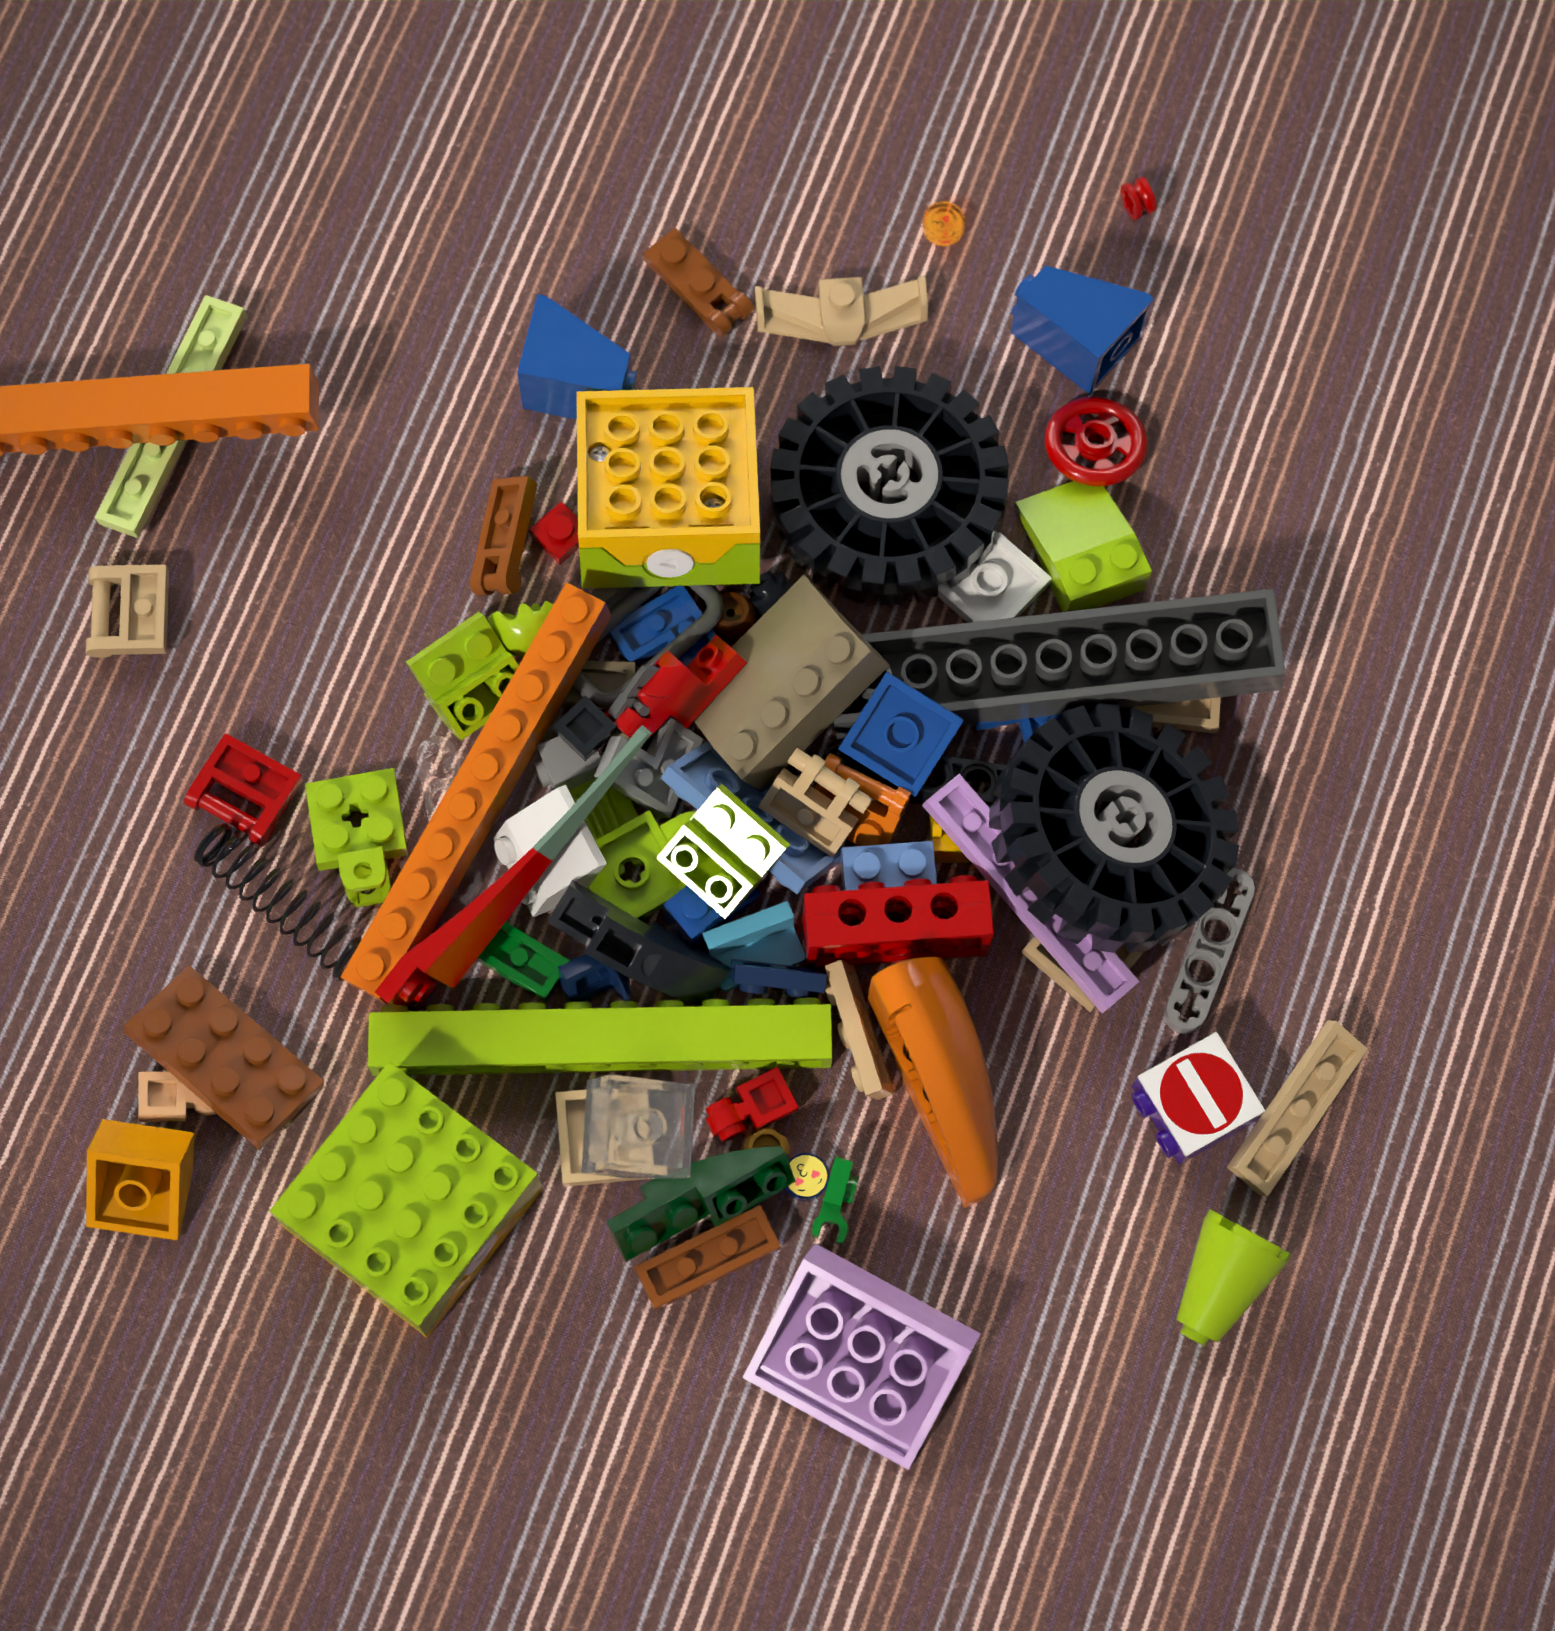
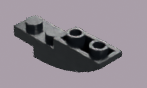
[547,879,731,1005]

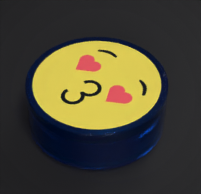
[785,1153,829,1202]

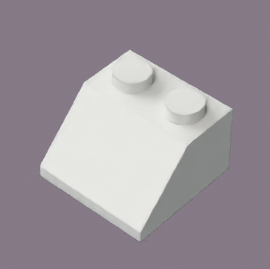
[493,785,607,917]

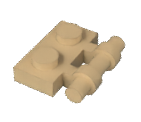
[758,747,872,858]

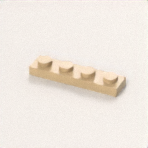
[1227,1020,1368,1196]

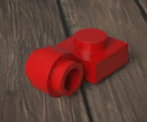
[705,1067,799,1143]

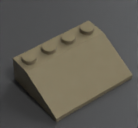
[694,575,890,792]

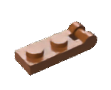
[643,227,755,338]
[470,476,538,596]

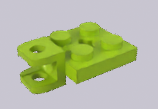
[305,768,408,908]
[589,810,696,920]

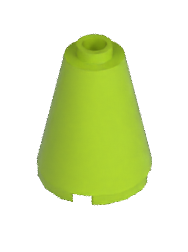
[1176,1209,1292,1346]

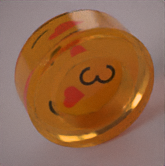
[922,201,965,246]

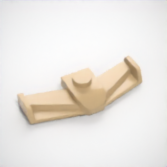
[755,275,928,346]

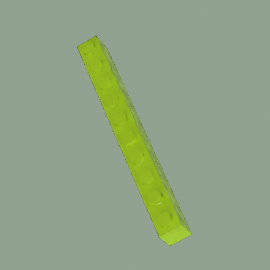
[368,998,832,1076]

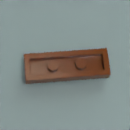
[634,1205,781,1311]

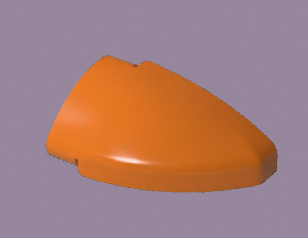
[867,957,998,1208]

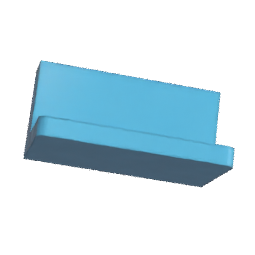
[702,901,806,992]

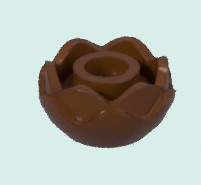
[704,589,758,643]

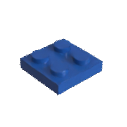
[838,671,964,797]

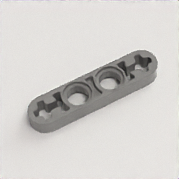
[1163,868,1255,1035]

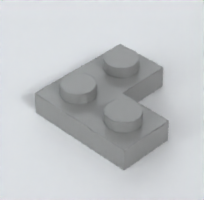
[594,718,703,818]

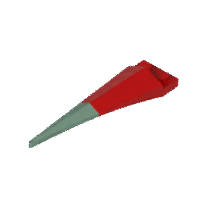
[375,725,652,1006]

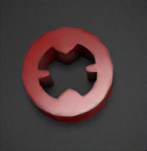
[1120,177,1157,220]

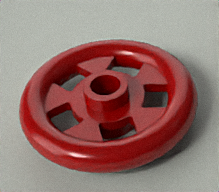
[1044,397,1148,486]

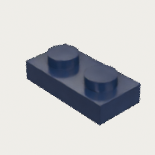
[729,959,827,998]

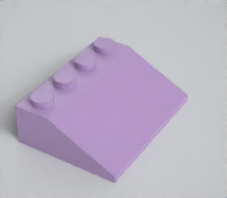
[743,1243,980,1470]

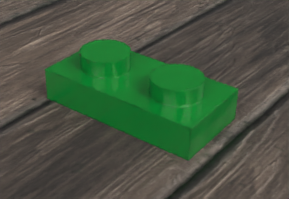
[476,922,570,1002]

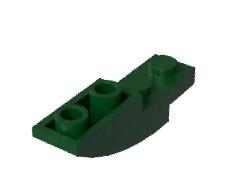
[606,1146,796,1262]

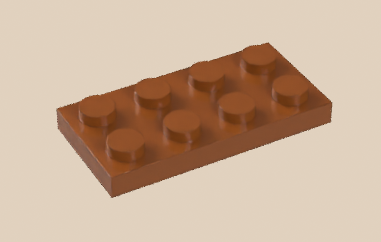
[124,965,324,1150]

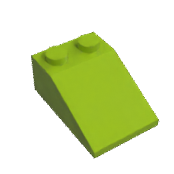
[1014,481,1152,612]

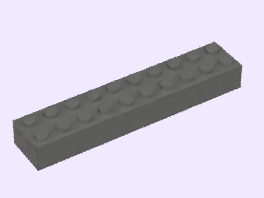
[834,589,1286,739]

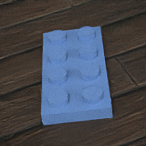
[660,741,843,894]

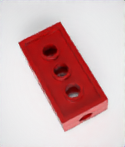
[802,875,994,968]

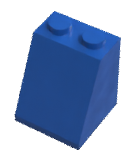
[1010,265,1154,395]
[517,294,638,420]

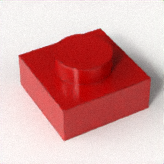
[529,501,579,565]

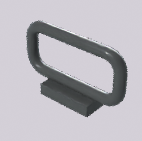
[572,585,724,709]

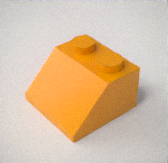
[86,1119,194,1241]

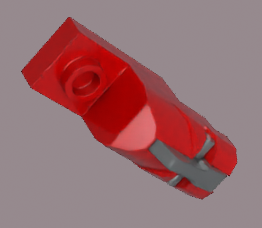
[605,635,747,738]

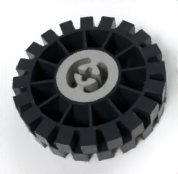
[770,366,1009,605]
[989,704,1239,953]

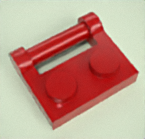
[184,733,304,847]

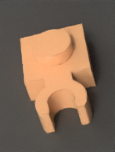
[138,1071,217,1122]

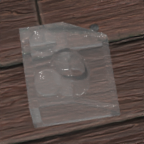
[581,1074,695,1179]

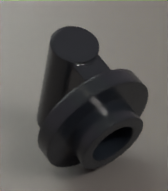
[749,571,794,617]

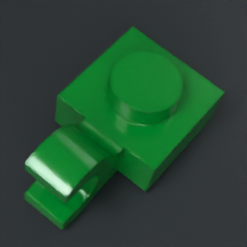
[812,1157,859,1246]

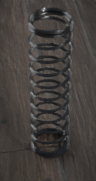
[194,823,361,981]

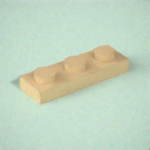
[825,960,895,1100]

